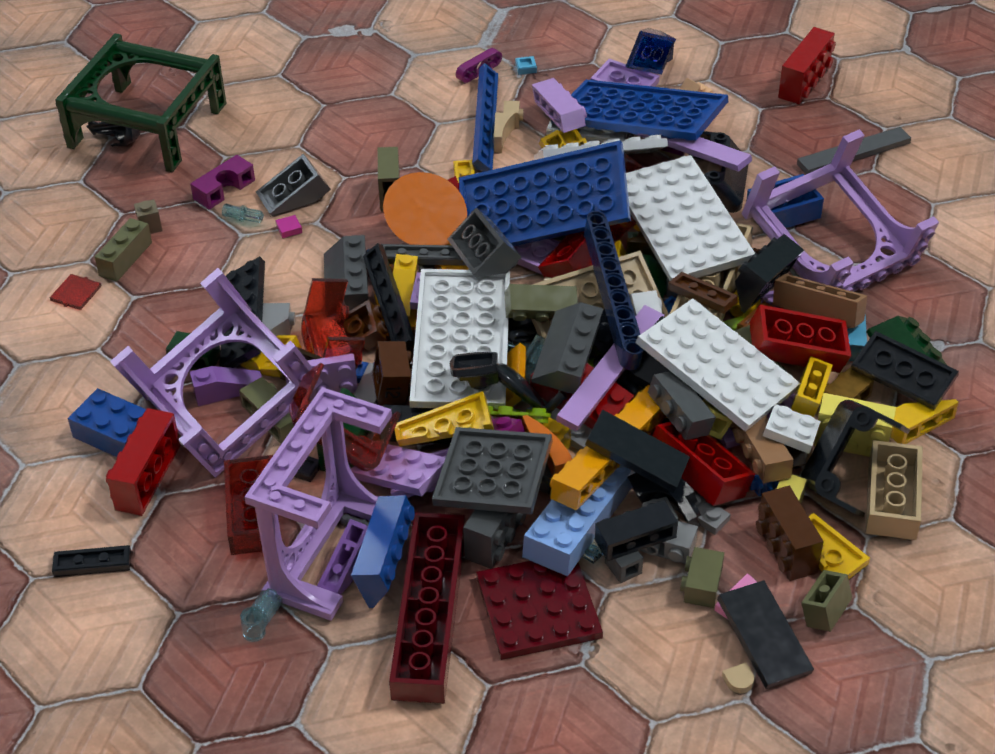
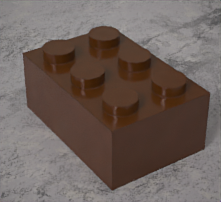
[756,485,824,581]

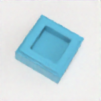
[515,56,537,75]

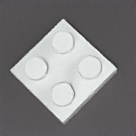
[763,404,821,454]

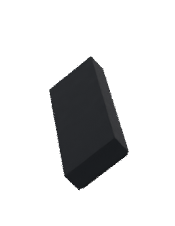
[52,545,131,577]

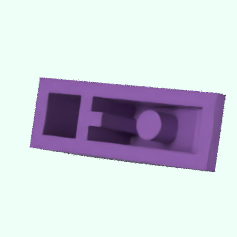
[190,366,262,406]
[317,519,368,595]

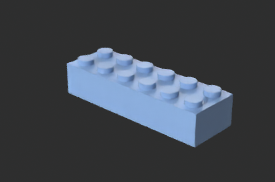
[522,465,635,576]

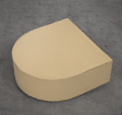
[722,662,754,694]

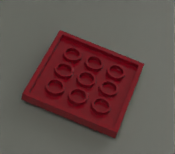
[476,561,603,660]

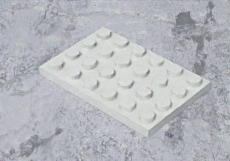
[534,135,668,160]
[635,298,801,432]

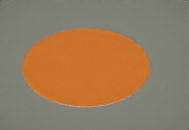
[383,172,467,245]

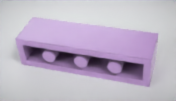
[532,78,587,133]

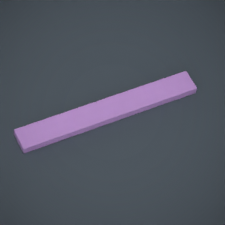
[629,132,752,172]
[556,305,665,432]

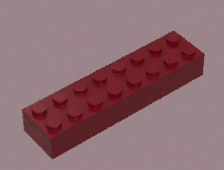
[389,512,465,704]

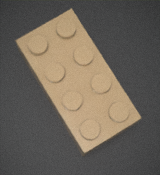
[865,440,923,540]

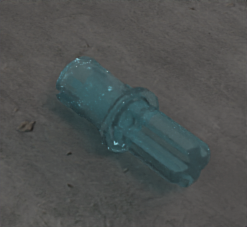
[222,203,264,223]

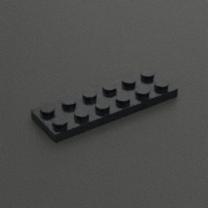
[219,256,265,368]

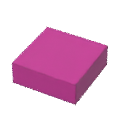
[275,215,302,238]

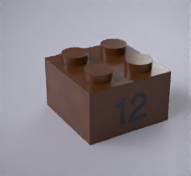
[372,341,412,407]

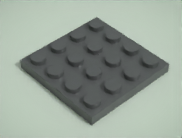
[432,427,553,514]

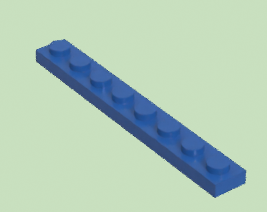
[472,63,498,172]

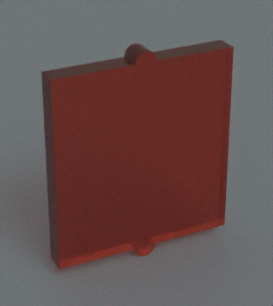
[50,274,102,310]

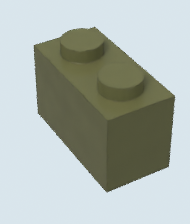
[680,547,725,608]
[801,570,852,632]

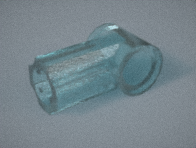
[240,588,283,642]

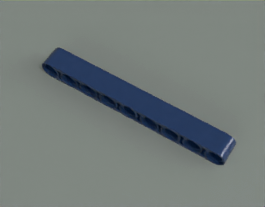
[584,211,644,370]

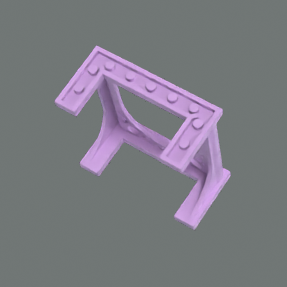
[742,129,939,292]
[110,268,323,478]
[245,387,392,621]

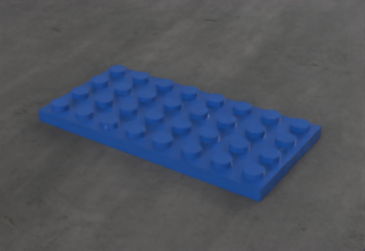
[551,79,729,141]
[459,140,631,246]

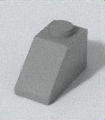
[262,303,295,336]

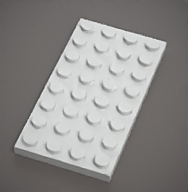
[626,155,755,281]
[409,269,510,410]

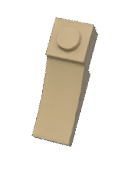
[494,101,523,153]

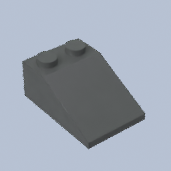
[256,154,331,216]

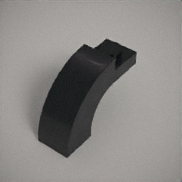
[627,473,701,527]

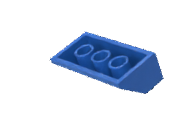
[351,495,415,608]

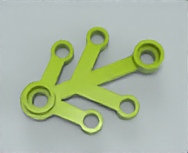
[488,406,551,423]

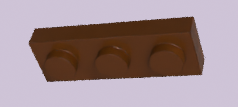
[668,272,738,314]

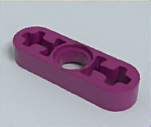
[456,48,502,83]

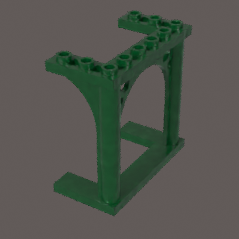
[55,33,227,173]

